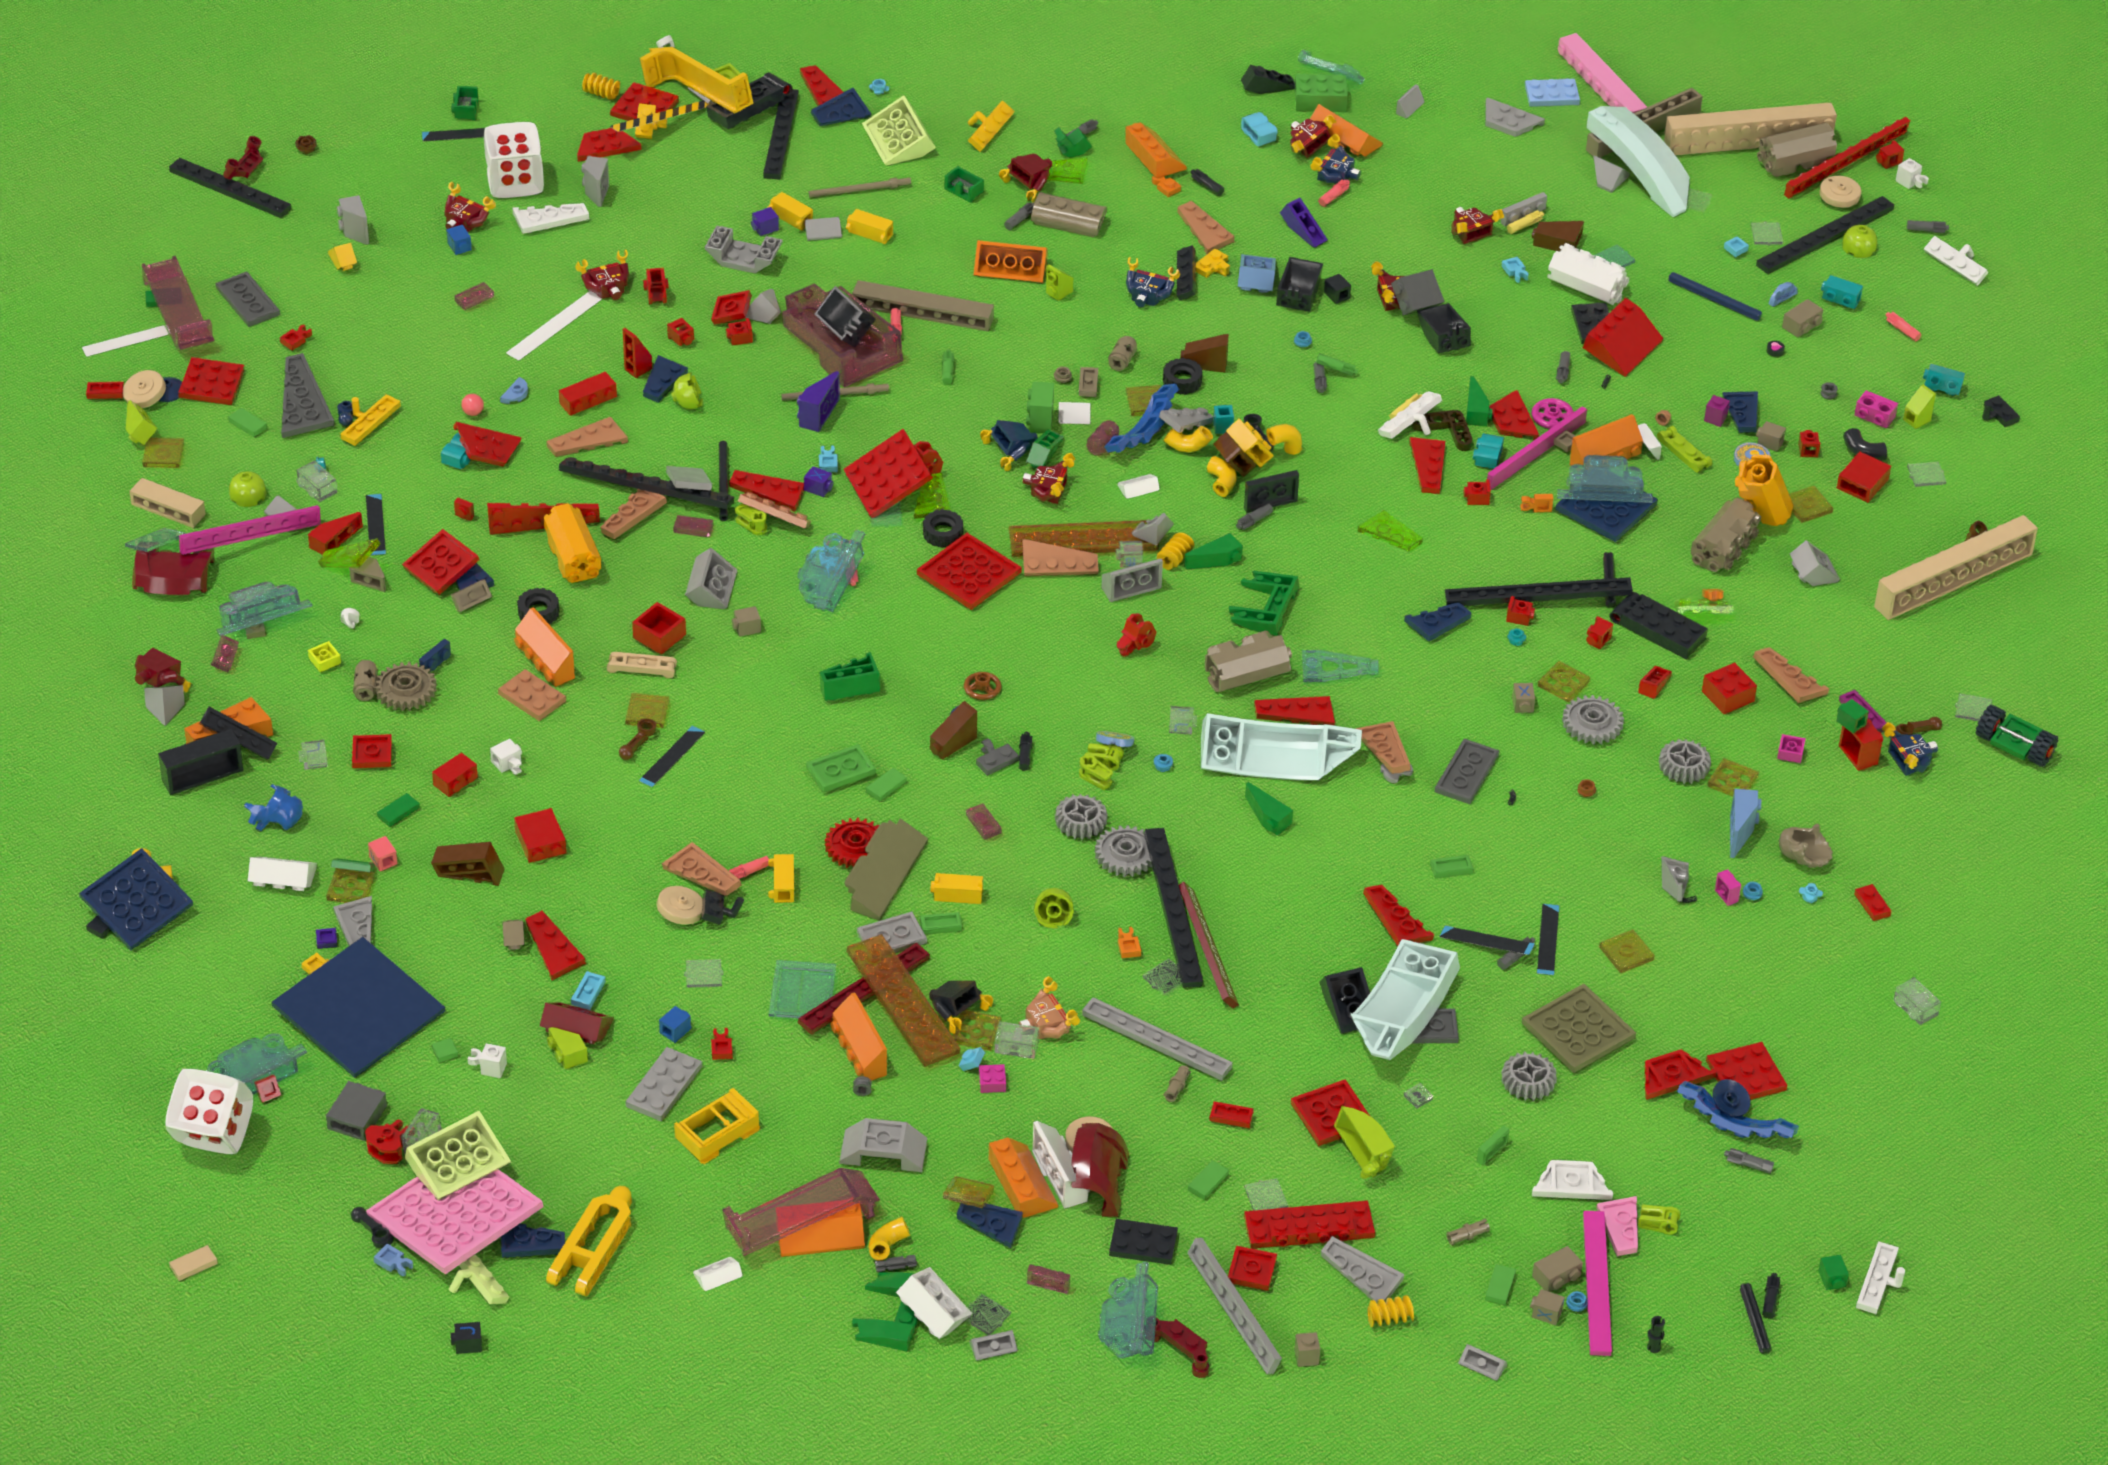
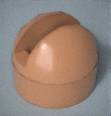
[1655,410,1671,426]

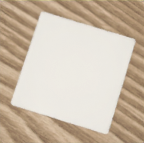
[1059,402,1090,424]

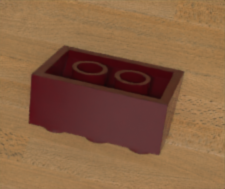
[540,1001,614,1044]

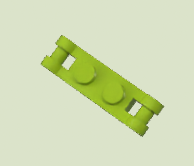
[1657,426,1713,473]

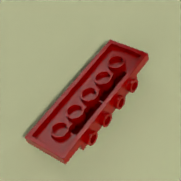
[1244,1200,1375,1249]

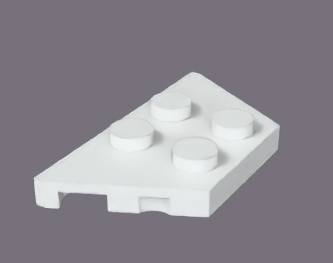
[1532,1160,1613,1200]

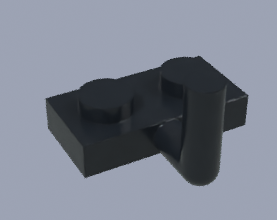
[1982,395,2020,427]
[702,889,744,925]

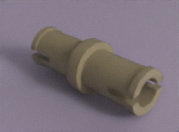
[1164,1065,1191,1102]
[1446,1219,1490,1245]

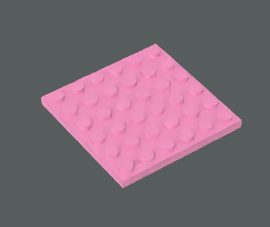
[366,1169,544,1274]

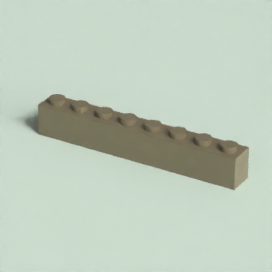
[1586,88,1703,158]
[852,280,994,331]

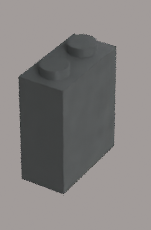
[1391,269,1445,316]
[326,1081,387,1141]

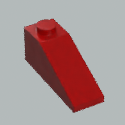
[622,328,652,378]
[308,512,363,557]

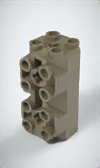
[1757,123,1837,177]
[1691,497,1761,572]
[1205,631,1292,692]

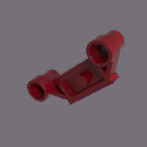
[223,136,264,179]
[1144,1317,1209,1378]

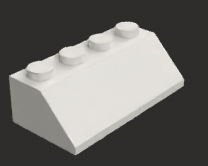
[1033,1121,1090,1209]

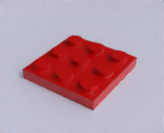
[610,82,679,121]
[178,357,245,405]
[402,529,480,595]
[1706,1042,1788,1100]
[1291,1079,1371,1146]

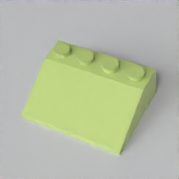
[862,96,936,166]
[405,1111,511,1200]

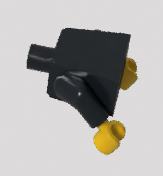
[929,980,993,1034]

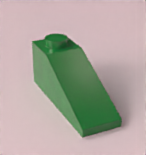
[1466,376,1492,427]
[1026,429,1064,468]
[1184,533,1243,569]
[1245,782,1293,836]

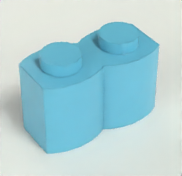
[1241,112,1278,146]

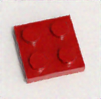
[711,290,752,325]
[352,734,392,768]
[1228,1245,1277,1291]

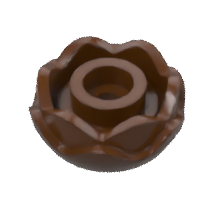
[295,135,317,154]

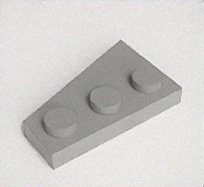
[1159,408,1213,433]
[333,896,372,946]

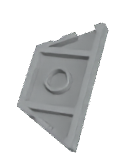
[1485,97,1545,137]

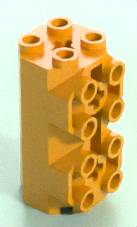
[1735,454,1794,526]
[544,503,601,583]

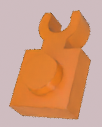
[1152,175,1181,197]
[1520,494,1553,513]
[1702,589,1723,601]
[1118,927,1141,959]

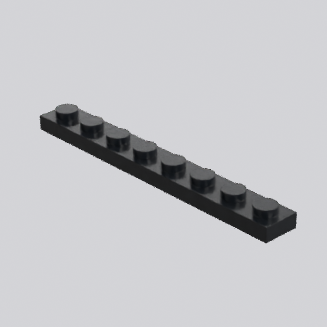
[763,89,799,180]
[169,157,291,218]

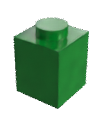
[1836,699,1869,733]
[1818,1255,1849,1290]

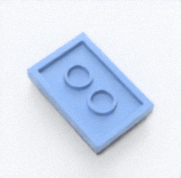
[1525,79,1580,107]

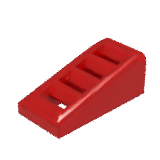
[1638,665,1672,699]

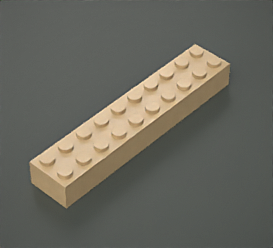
[1664,103,1837,155]
[1874,515,2038,620]

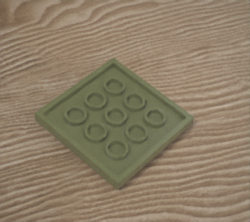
[1522,984,1636,1073]

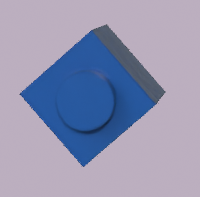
[446,225,472,255]
[659,1006,691,1043]

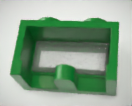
[451,86,479,121]
[944,166,984,203]

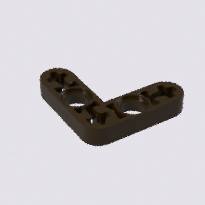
[1412,410,1472,451]

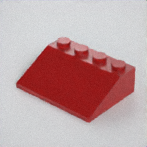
[1582,298,1664,377]

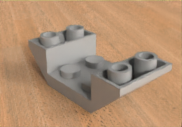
[705,226,783,274]
[839,1118,927,1172]

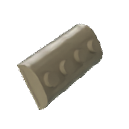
[1031,192,1107,237]

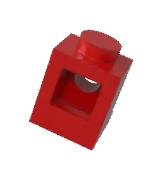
[1876,140,1904,169]
[667,318,694,346]
[725,318,753,346]
[1798,430,1820,458]
[1463,479,1491,505]
[1506,596,1535,626]
[1586,616,1613,649]

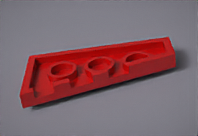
[729,470,804,512]
[1254,696,1335,726]
[1363,884,1434,946]
[525,910,586,980]

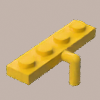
[968,100,1015,152]
[340,394,401,446]

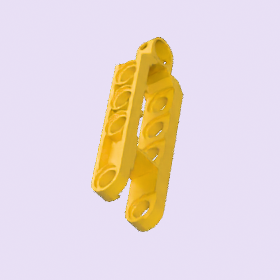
[546,1186,632,1296]

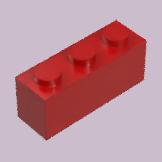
[559,371,617,416]

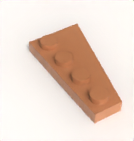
[1178,201,1234,254]
[546,417,628,457]
[601,489,667,539]
[738,492,811,528]
[1022,539,1098,576]
[1753,647,1829,703]
[1356,721,1411,774]
[662,842,742,896]

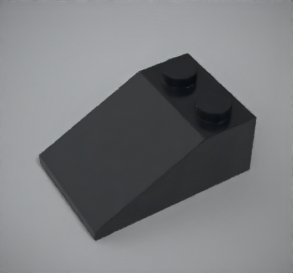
[1319,967,1370,1034]

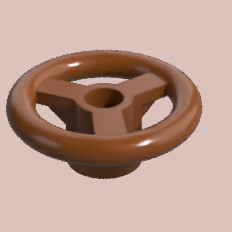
[964,672,1001,700]

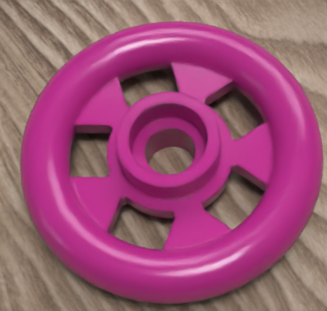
[1531,398,1574,429]

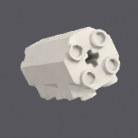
[1547,243,1629,305]

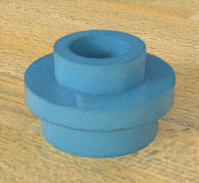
[1294,331,1312,347]
[1154,754,1173,772]
[1743,882,1763,900]
[1566,1291,1587,1312]

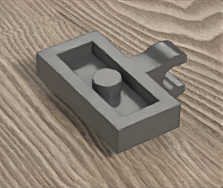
[976,738,1019,776]

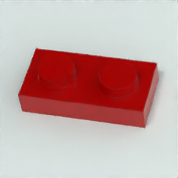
[1854,884,1891,921]

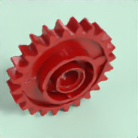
[825,817,879,868]

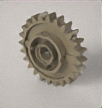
[375,662,437,711]

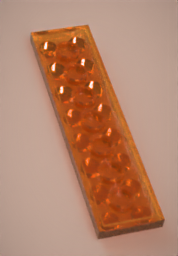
[1009,520,1159,557]
[846,934,960,1067]

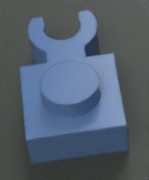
[374,1244,413,1276]

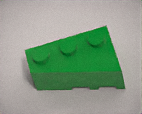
[819,652,880,701]

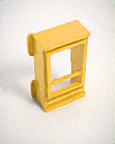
[674,1088,760,1164]

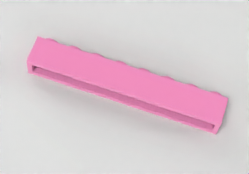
[1558,33,1647,114]

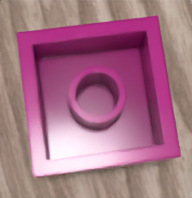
[1777,734,1806,763]
[1715,869,1741,906]
[979,1064,1006,1093]

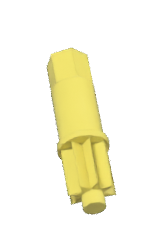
[1507,210,1544,234]
[1389,393,1422,419]

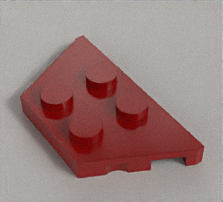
[577,128,641,162]
[1489,390,1539,440]
[453,422,522,467]
[1644,1049,1717,1100]

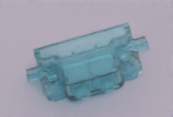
[1557,455,1653,503]
[797,530,865,612]
[216,582,312,636]
[207,1033,307,1094]
[1098,1262,1158,1358]

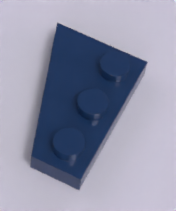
[810,88,872,126]
[643,355,688,403]
[1404,603,1471,642]
[957,1198,1023,1248]
[501,1223,565,1258]

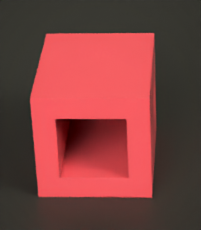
[368,836,397,871]

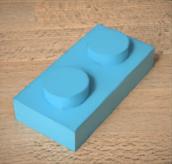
[571,971,606,1010]

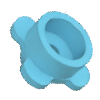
[869,79,889,94]
[1799,883,1823,903]

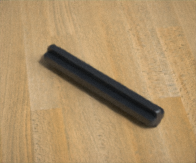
[1603,552,1616,608]
[1740,1283,1771,1354]

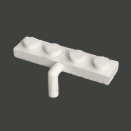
[1924,236,1988,286]
[1378,391,1442,439]
[1856,1241,1905,1314]

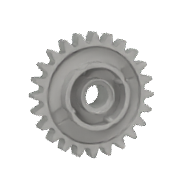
[1562,695,1624,745]
[1095,825,1152,877]

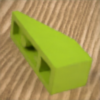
[126,400,158,445]

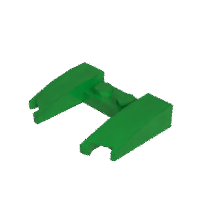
[1228,570,1299,636]
[852,1272,919,1352]

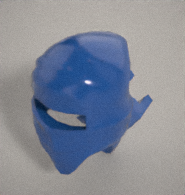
[244,784,303,831]

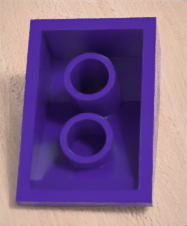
[797,371,840,432]

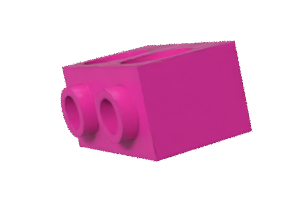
[1854,390,1898,429]

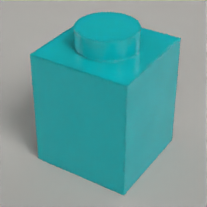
[1213,405,1234,434]

